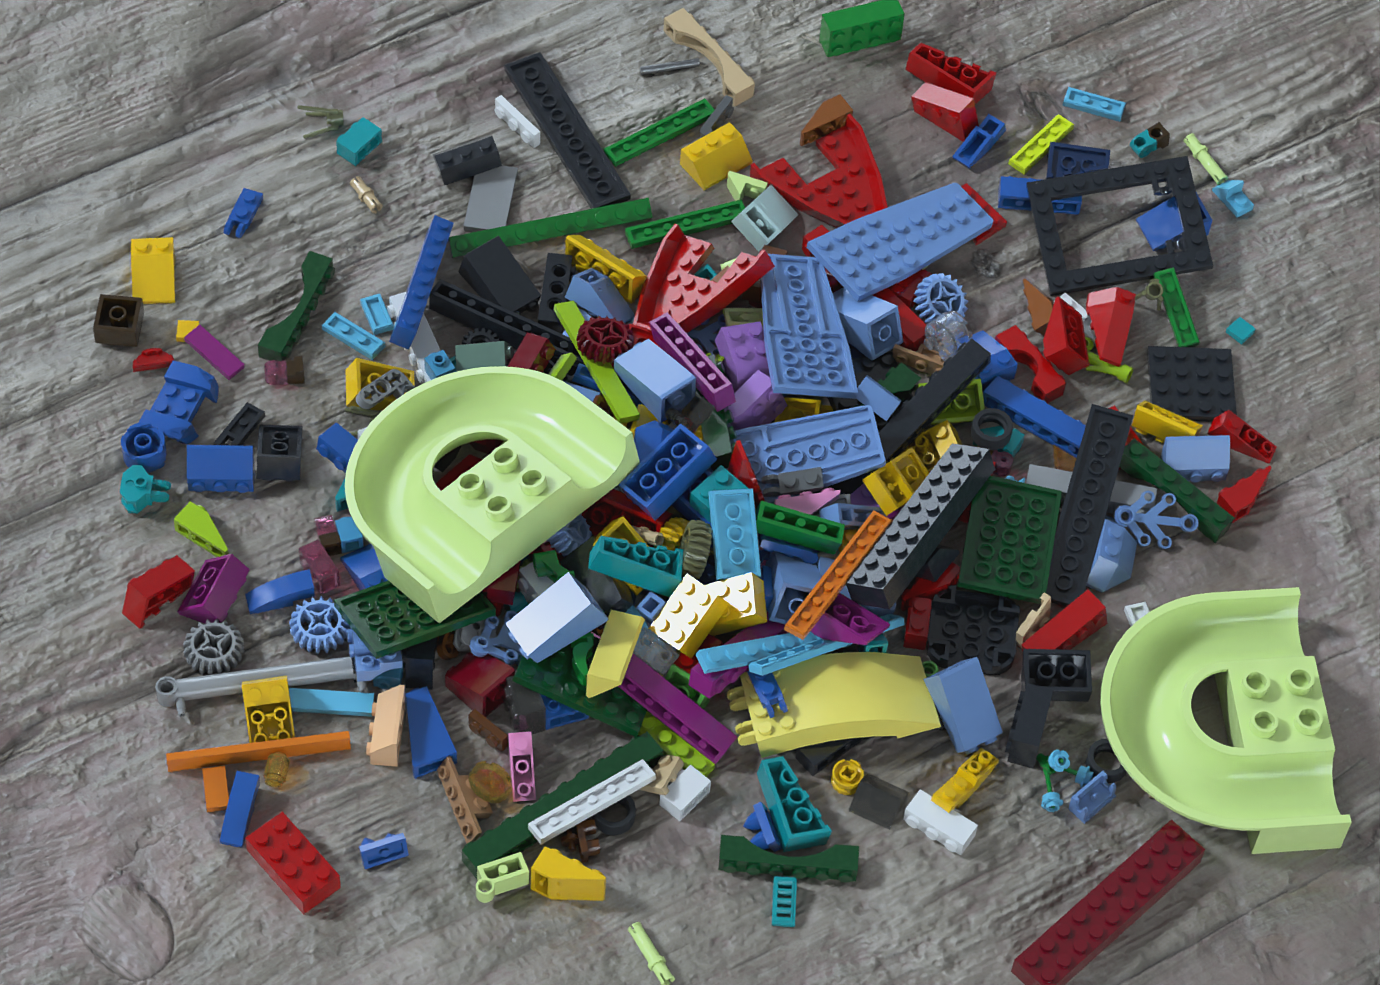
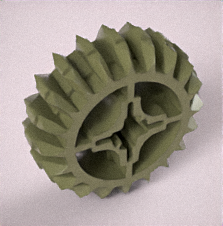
[679,520,712,580]

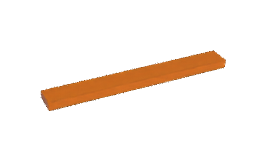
[784,510,893,640]
[166,731,351,772]

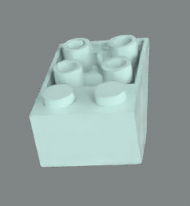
[731,185,799,252]

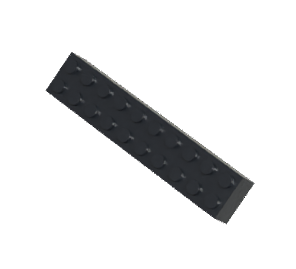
[846,444,995,610]

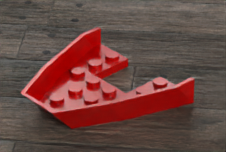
[750,114,888,228]
[633,224,775,333]

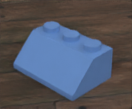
[1160,435,1230,482]

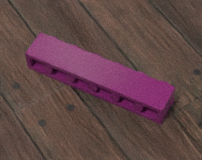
[649,312,736,412]
[689,612,789,699]
[618,654,737,765]

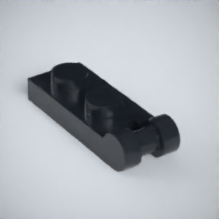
[213,402,265,446]

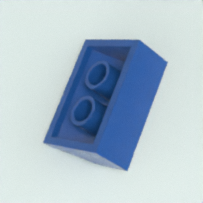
[187,445,255,493]

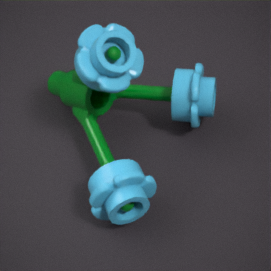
[1036,750,1093,812]

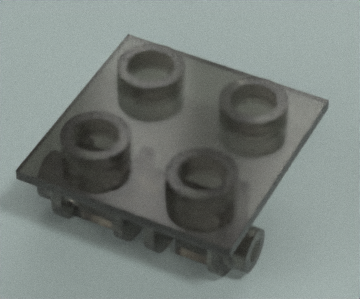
[666,394,716,434]

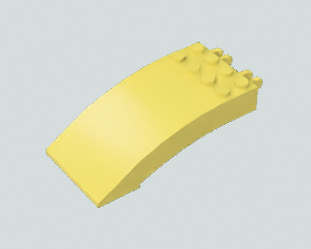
[727,652,941,758]

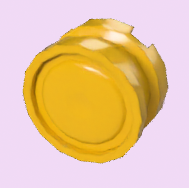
[831,759,864,795]

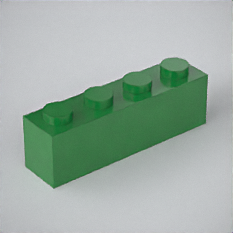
[755,501,845,555]

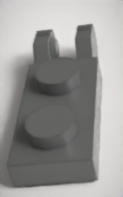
[761,467,824,497]

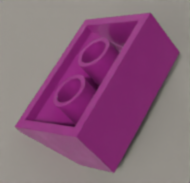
[177,554,250,624]

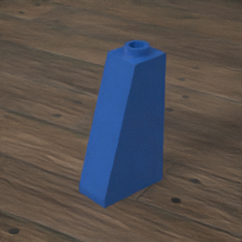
[406,686,457,778]

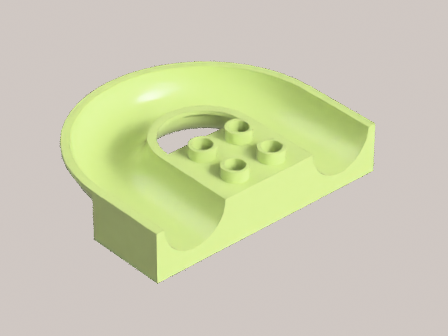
[345,366,640,623]
[1100,587,1352,854]

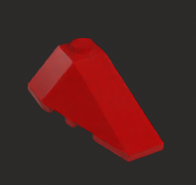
[1086,287,1136,367]
[728,440,765,508]

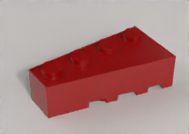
[905,43,997,105]
[1021,589,1108,652]

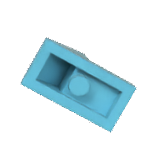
[1212,180,1254,218]

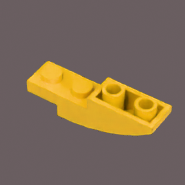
[931,748,999,813]

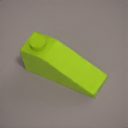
[174,501,229,557]

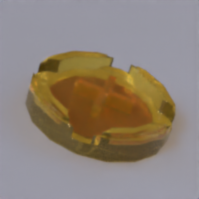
[468,761,512,803]

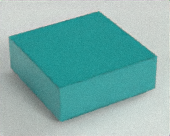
[1226,317,1256,345]

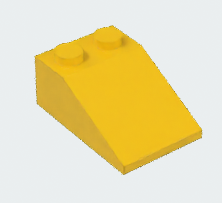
[131,237,175,304]
[345,358,415,410]

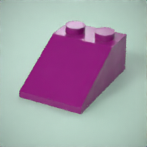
[811,593,890,645]

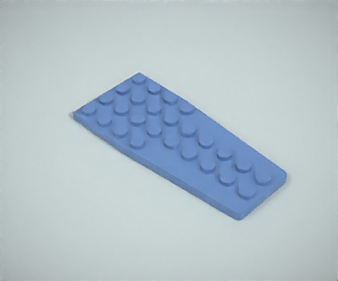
[806,183,993,302]
[760,254,858,399]
[707,405,886,509]

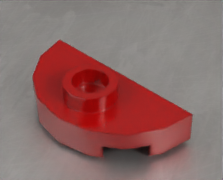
[133,348,175,372]

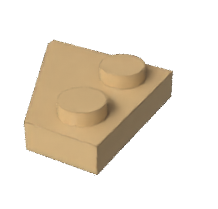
[1016,593,1051,649]
[640,755,684,796]

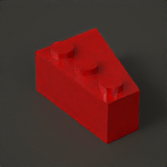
[911,82,979,142]
[122,555,195,629]

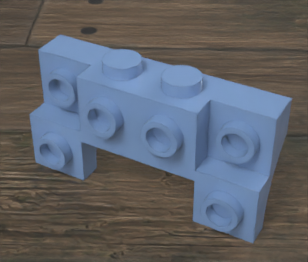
[347,627,403,682]

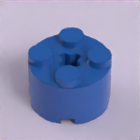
[121,423,167,473]

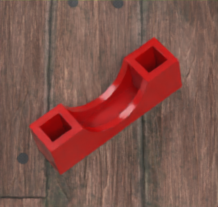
[995,325,1066,404]

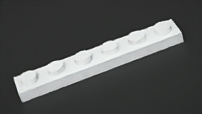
[528,759,656,844]

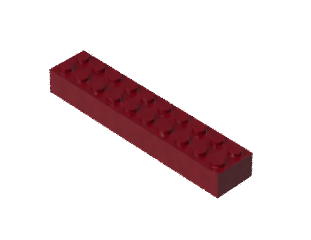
[1011,819,1205,985]

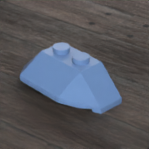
[1086,515,1137,593]

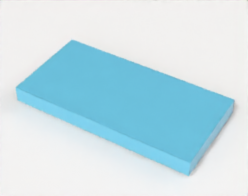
[708,488,761,580]

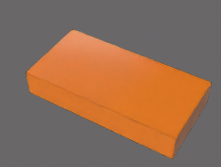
[202,766,229,812]

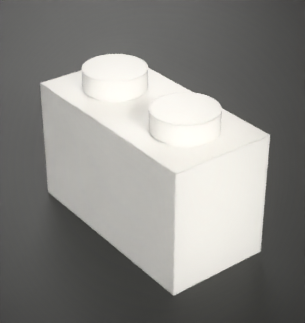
[659,765,711,821]

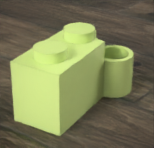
[476,852,529,903]

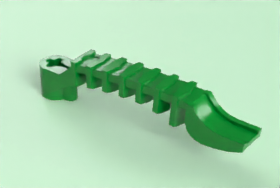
[532,550,594,686]

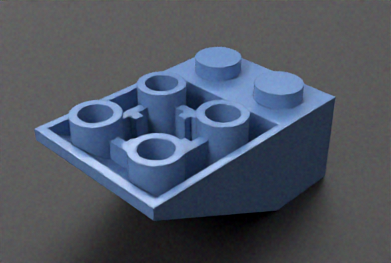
[565,268,635,324]

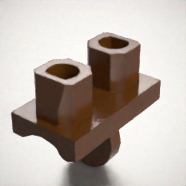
[561,819,600,863]

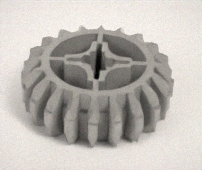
[183,618,244,675]

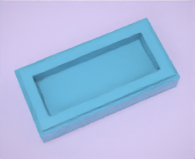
[360,294,394,335]

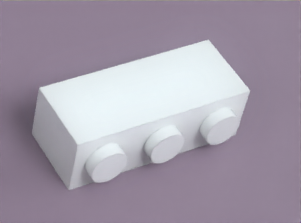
[903,789,978,855]

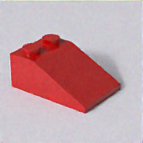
[1043,297,1089,375]

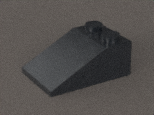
[256,424,303,482]

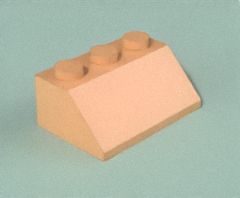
[366,685,406,767]

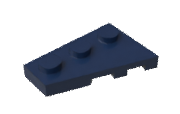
[1046,142,1110,179]

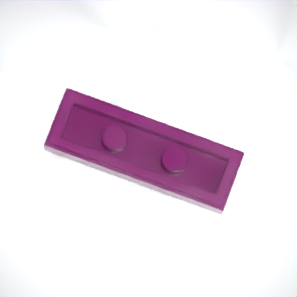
[184,325,244,380]

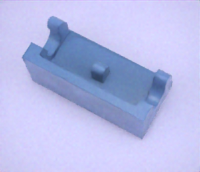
[856,375,901,421]
[1068,771,1116,824]

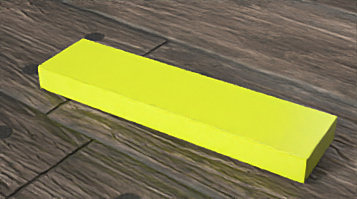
[1008,114,1074,175]

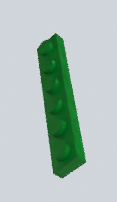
[604,98,715,167]
[625,199,745,249]

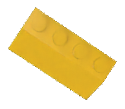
[565,235,647,304]

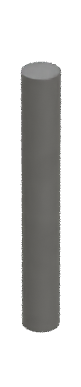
[640,58,700,75]

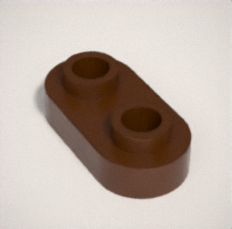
[436,630,460,660]

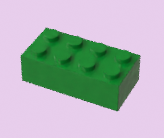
[819,0,905,57]

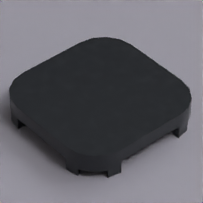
[927,585,1020,675]

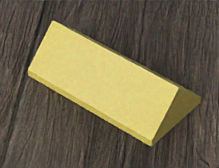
[586,610,645,698]

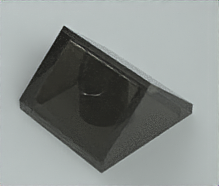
[849,774,909,830]

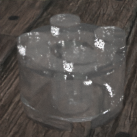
[924,311,973,361]

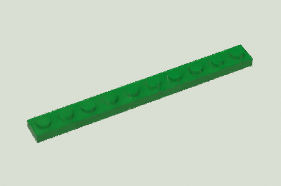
[448,198,653,258]

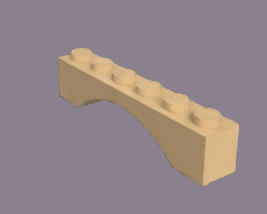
[663,8,755,107]

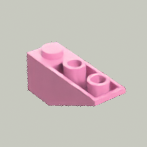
[774,488,840,516]
[507,732,536,802]

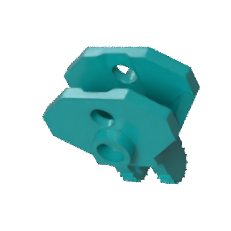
[120,465,171,514]

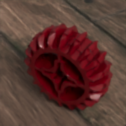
[576,315,634,365]

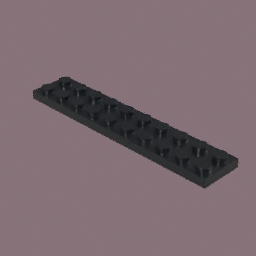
[504,52,631,209]
[1046,404,1134,607]

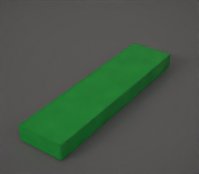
[1153,267,1200,347]

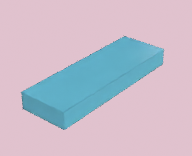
[1063,87,1126,122]
[322,312,385,360]

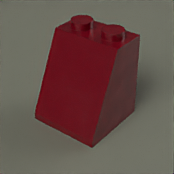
[445,652,515,717]

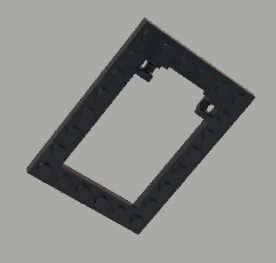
[1026,156,1213,296]

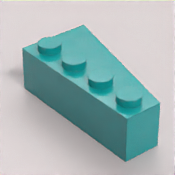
[588,536,683,598]
[757,756,832,852]

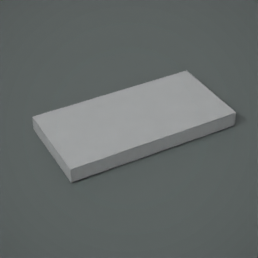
[464,166,518,232]

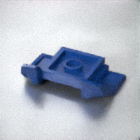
[138,361,219,445]

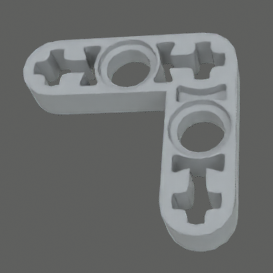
[356,369,416,409]

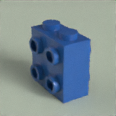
[532,690,589,730]

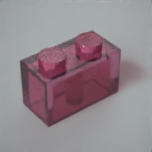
[299,539,340,595]

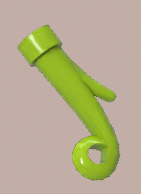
[1085,337,1134,383]

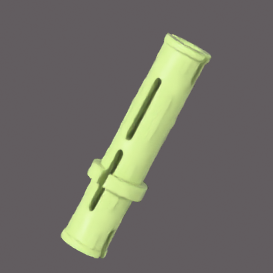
[1183,133,1228,185]
[628,922,675,985]

